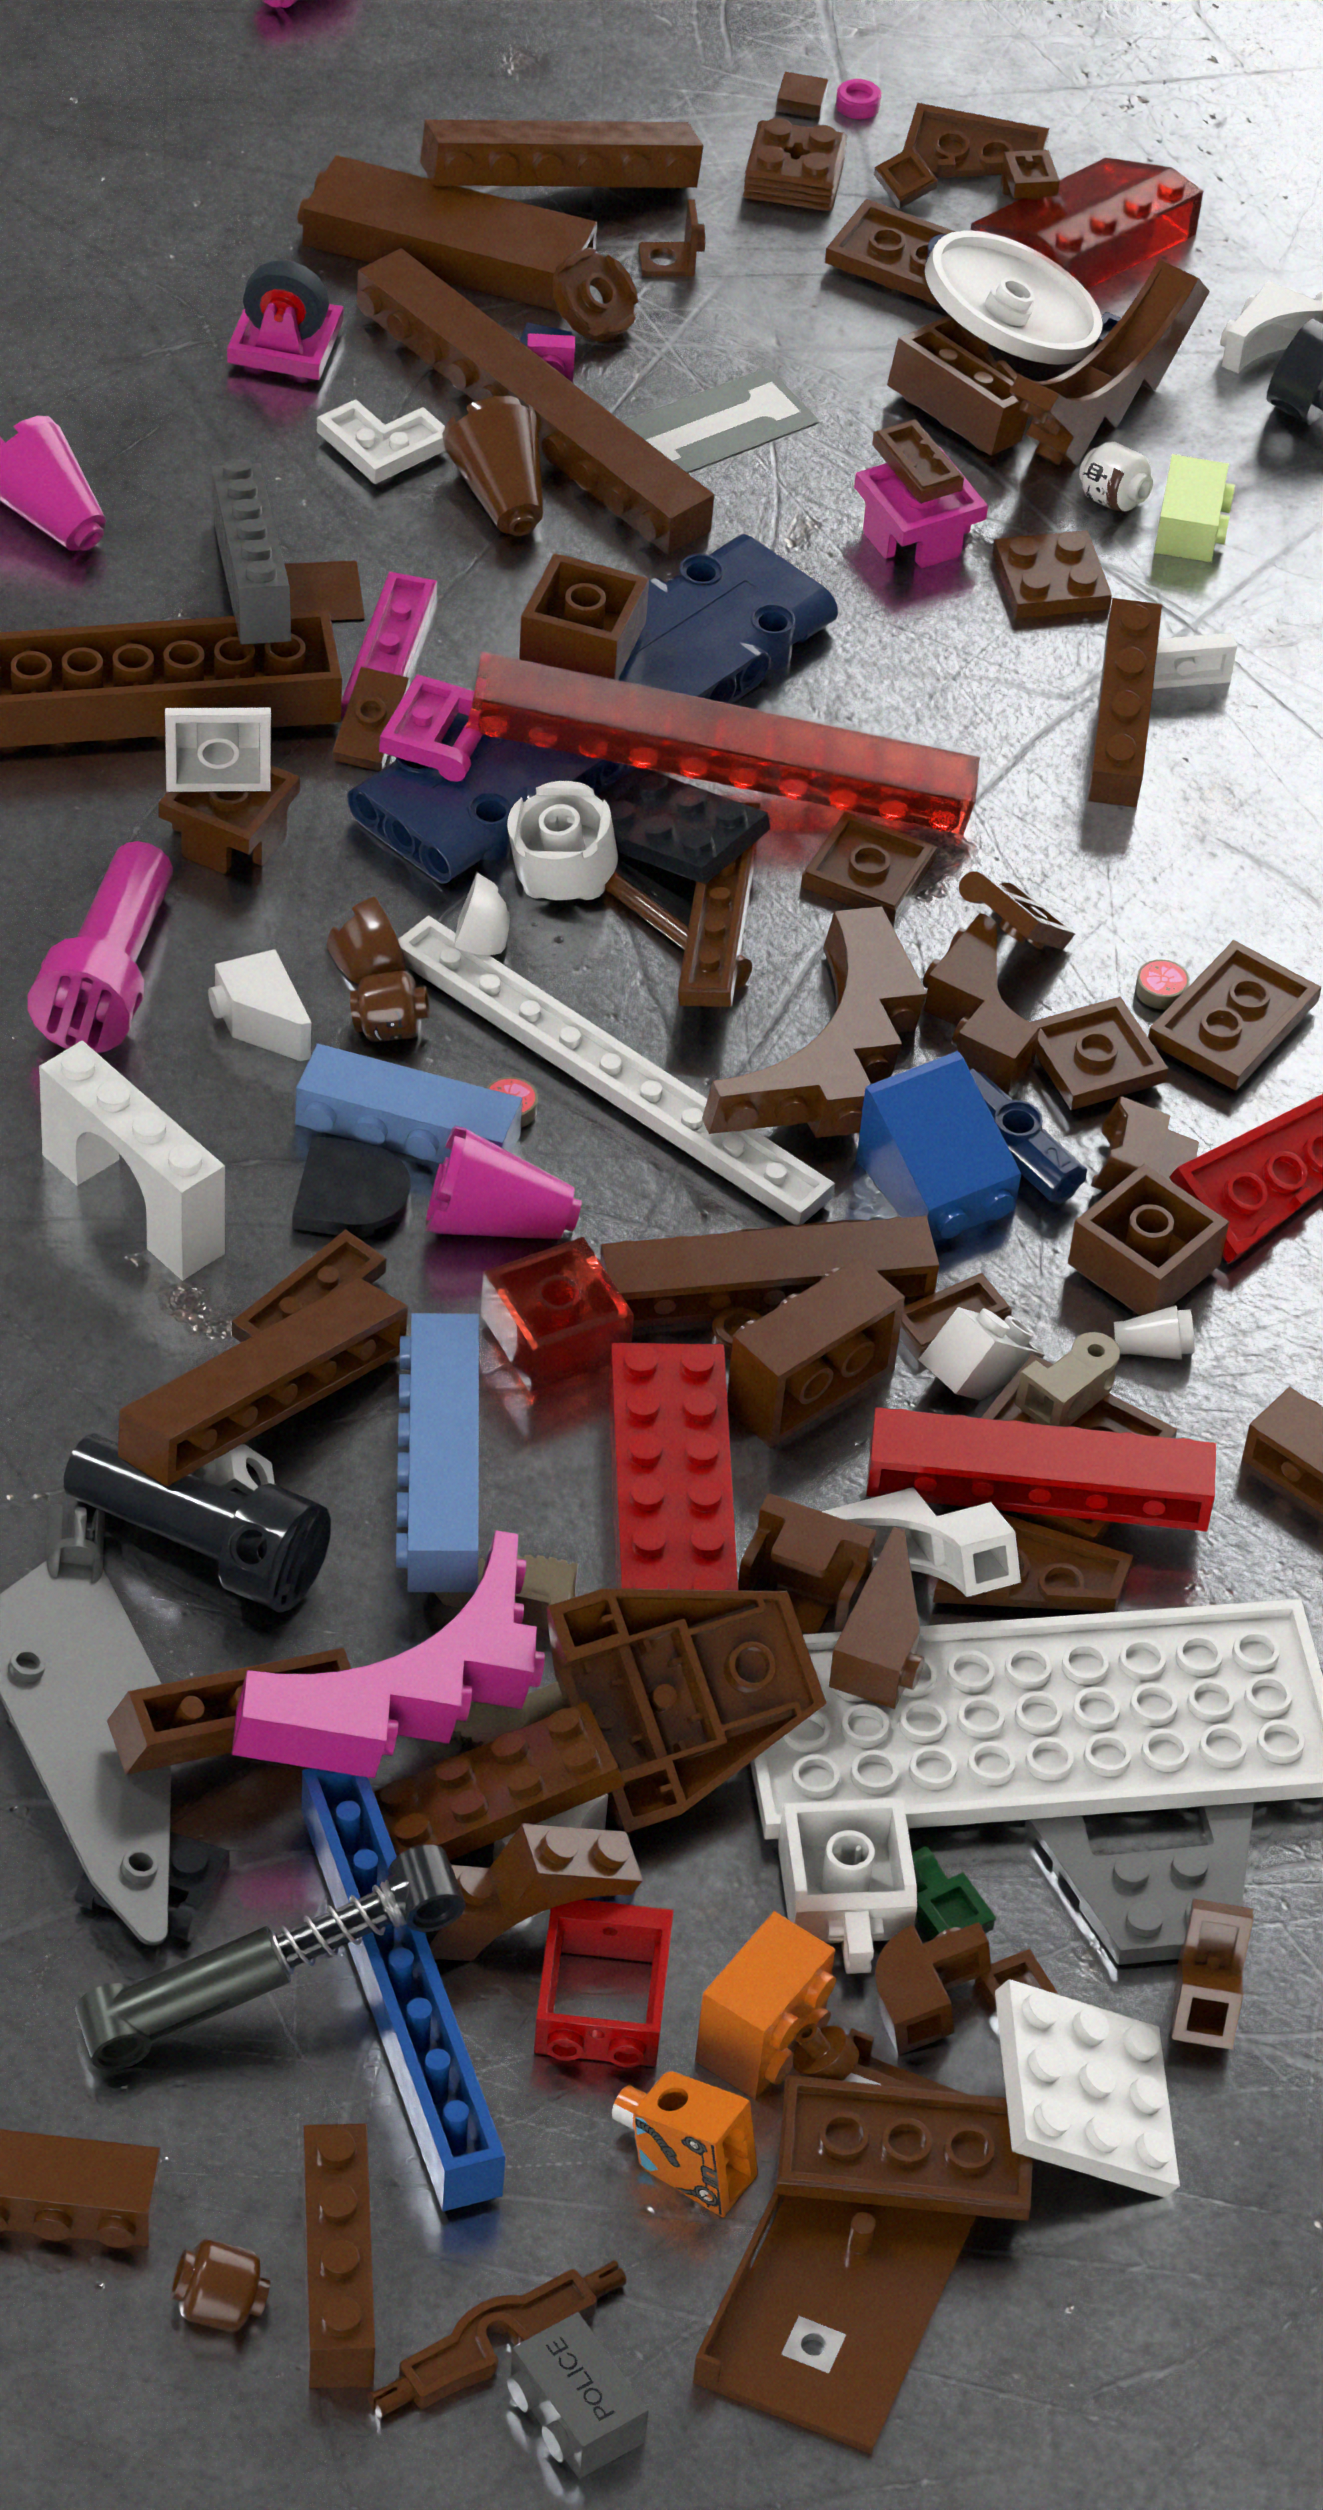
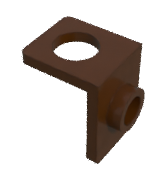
[638,199,705,277]

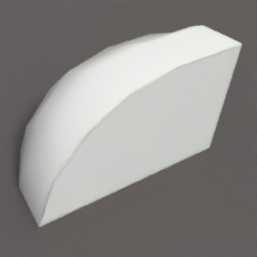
[454,873,510,956]

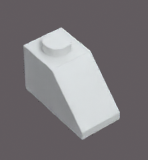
[208,949,311,1061]

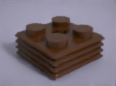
[743,118,847,211]

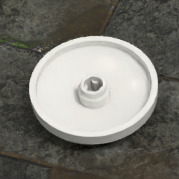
[925,231,1102,364]

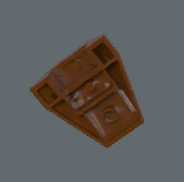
[546,1588,827,1833]

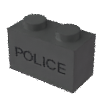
[507,2312,649,2479]

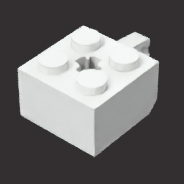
[778,1798,917,1974]

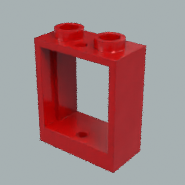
[534,1899,674,2067]

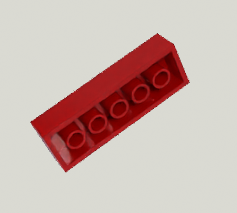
[608,1343,738,1591]

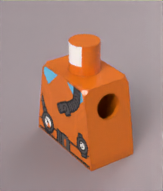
[612,2071,758,2218]

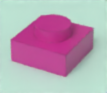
[527,334,575,383]

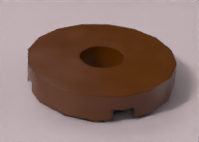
[552,248,638,342]

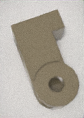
[1015,1332,1120,1427]

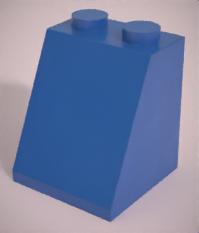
[856,1051,1021,1242]

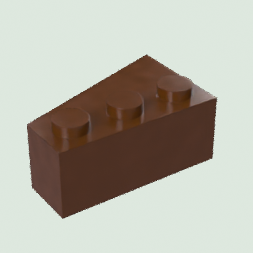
[887,315,1028,456]

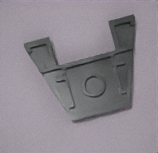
[1025,1802,1254,1965]

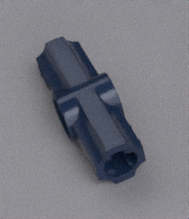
[970,1068,1087,1204]

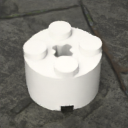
[507,781,618,900]

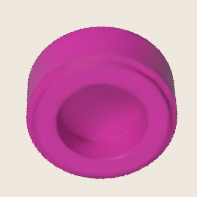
[836,79,881,119]

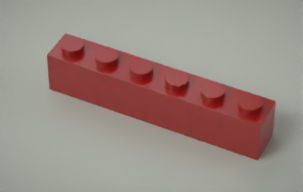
[866,1407,1216,1532]

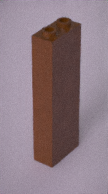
[297,155,597,312]

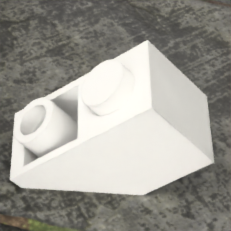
[918,1307,1045,1400]

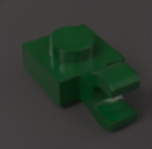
[912,1846,996,1940]

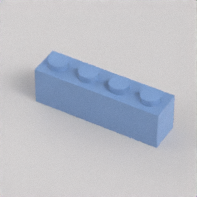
[295,1043,522,1164]

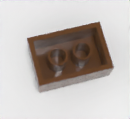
[727,1257,905,1448]

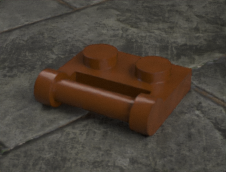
[959,871,1076,950]

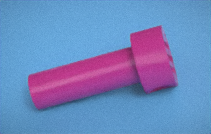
[28,841,173,1053]

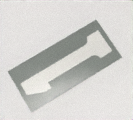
[623,367,820,473]

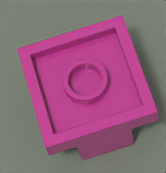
[854,447,988,568]

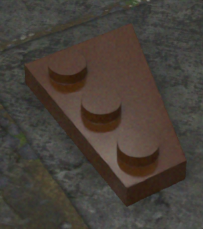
[902,102,1049,178]
[933,1507,1134,1612]

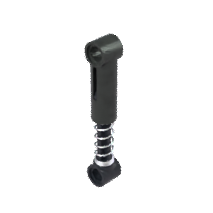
[75,1845,466,2071]

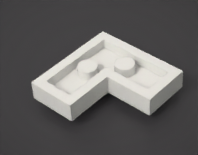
[317,399,446,484]

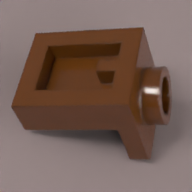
[1000,150,1060,200]

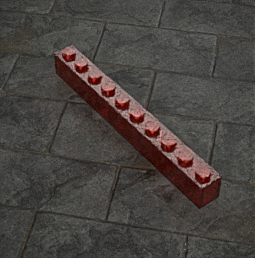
[466,652,980,835]

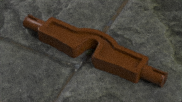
[367,2260,627,2418]

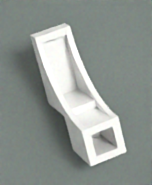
[1220,281,1323,373]
[821,1487,1021,1597]

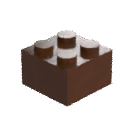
[519,553,649,686]
[1067,1163,1229,1316]

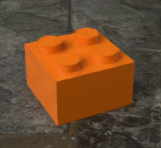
[695,1911,836,2100]

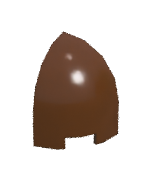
[326,896,406,984]

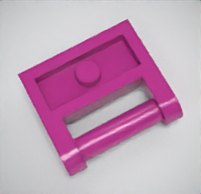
[379,674,502,782]

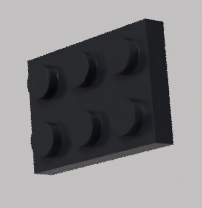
[609,771,771,884]

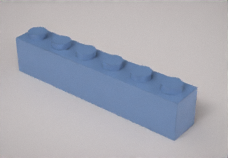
[396,1313,479,1592]

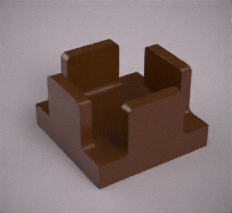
[158,765,300,874]
[738,1493,877,1635]

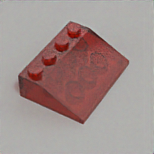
[971,157,1204,290]

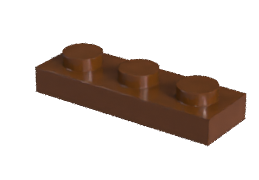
[232,1230,387,1342]

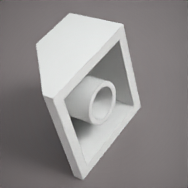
[165,708,271,792]

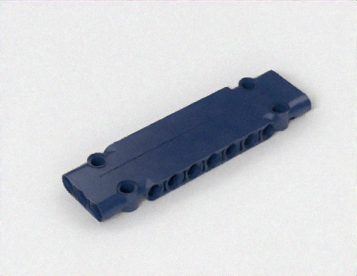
[347,534,838,883]

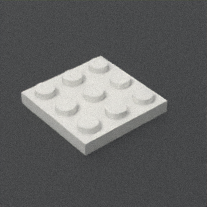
[995,1979,1180,2198]

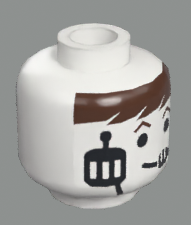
[1080,442,1153,512]

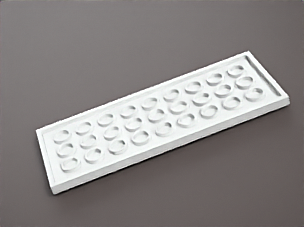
[750,1599,1323,1840]

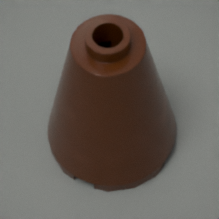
[442,396,544,536]

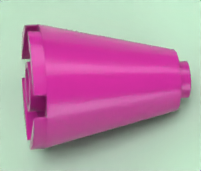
[0,416,106,551]
[425,1125,582,1240]

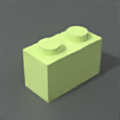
[1154,454,1235,562]

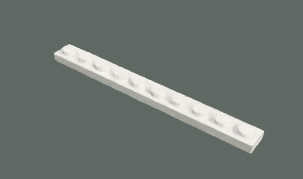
[398,915,835,1225]

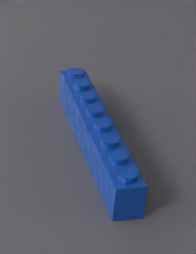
[301,1768,506,2212]

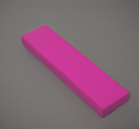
[341,572,437,716]

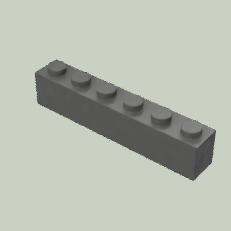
[211,459,291,644]

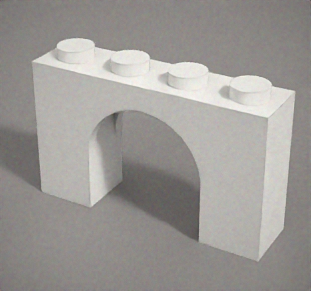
[39,1040,225,1281]

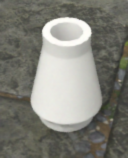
[1114,1305,1195,1360]

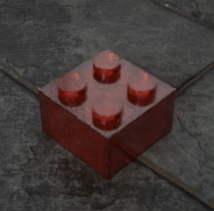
[481,1237,634,1393]

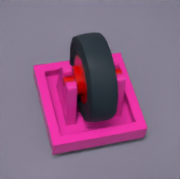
[227,260,344,380]

